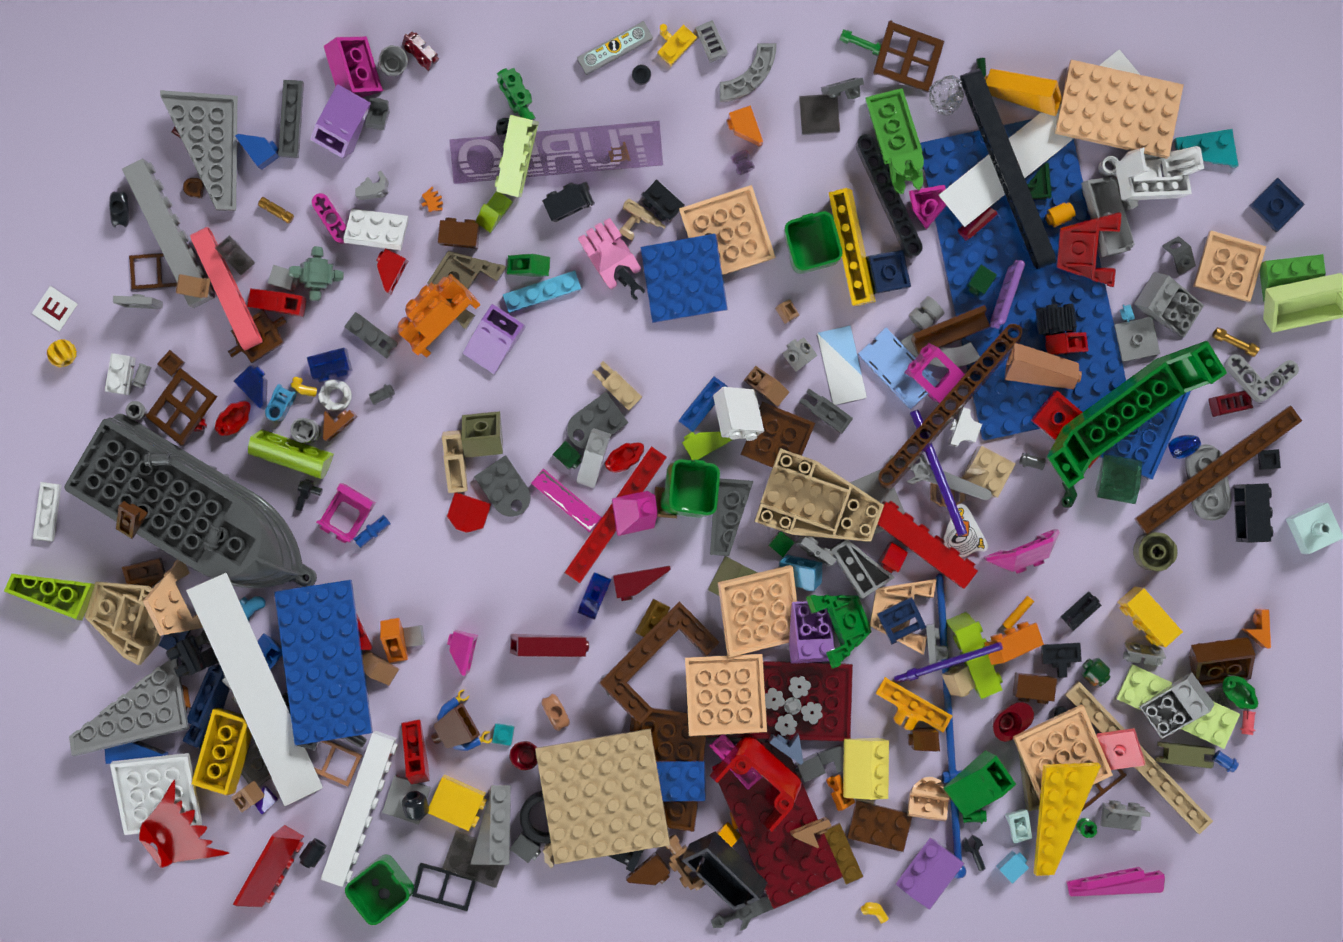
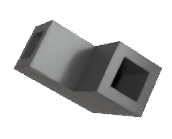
[818,745,844,773]

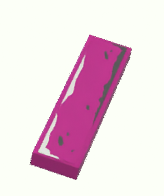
[531,469,602,532]

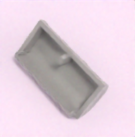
[1081,177,1135,258]

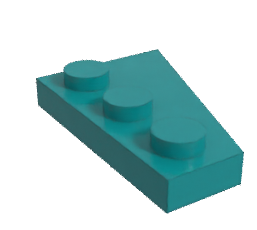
[1174,129,1239,168]

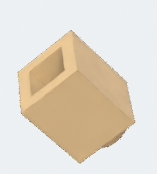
[942,666,976,697]

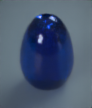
[1168,435,1201,459]

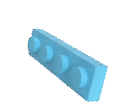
[503,271,581,313]

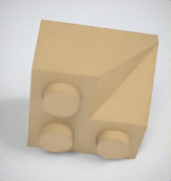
[961,446,1016,498]

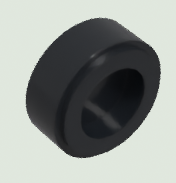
[632,64,651,85]

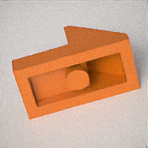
[1242,609,1271,649]

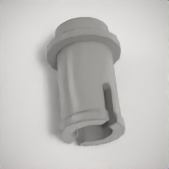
[131,363,152,389]

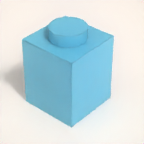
[996,850,1029,884]

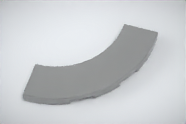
[720,43,776,102]
[901,331,980,367]

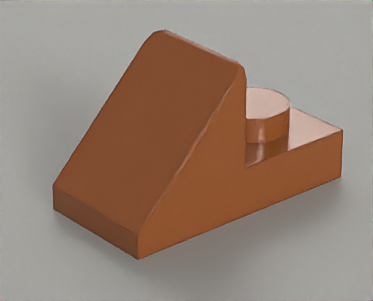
[323,410,358,442]

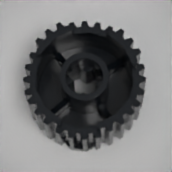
[1036,303,1077,336]

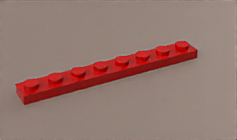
[564,446,667,583]

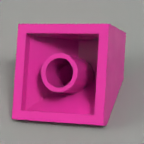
[612,491,658,536]
[447,630,478,676]

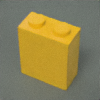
[428,774,487,831]

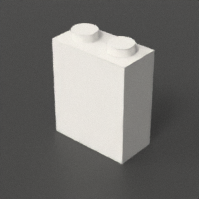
[713,387,764,441]

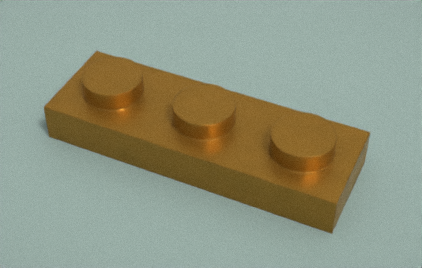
[824,823,863,885]

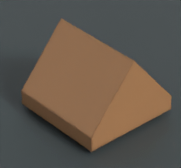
[775,299,800,324]

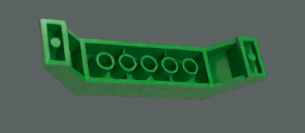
[1047,341,1227,489]

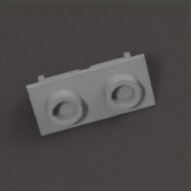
[1123,642,1166,666]

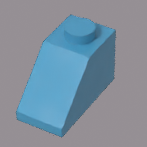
[779,554,822,591]

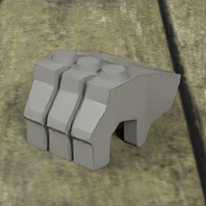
[355,171,389,200]

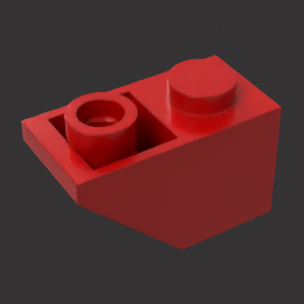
[878,542,908,573]

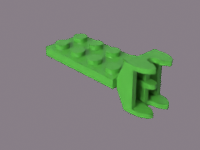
[865,88,924,194]

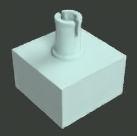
[1286,503,1343,554]

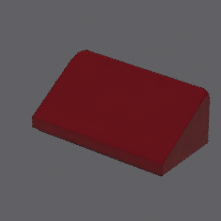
[957,207,998,241]

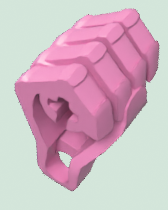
[578,218,641,290]

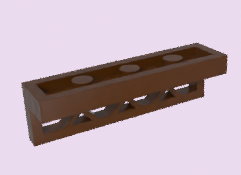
[911,305,990,355]

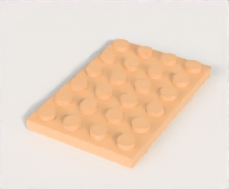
[1055,60,1184,159]

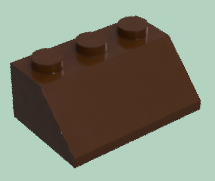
[1189,637,1256,686]

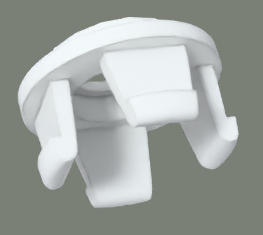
[318,380,352,411]

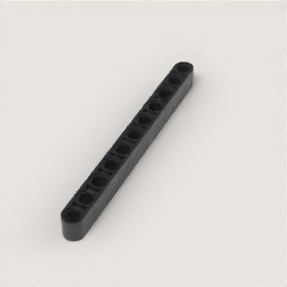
[960,69,1056,270]

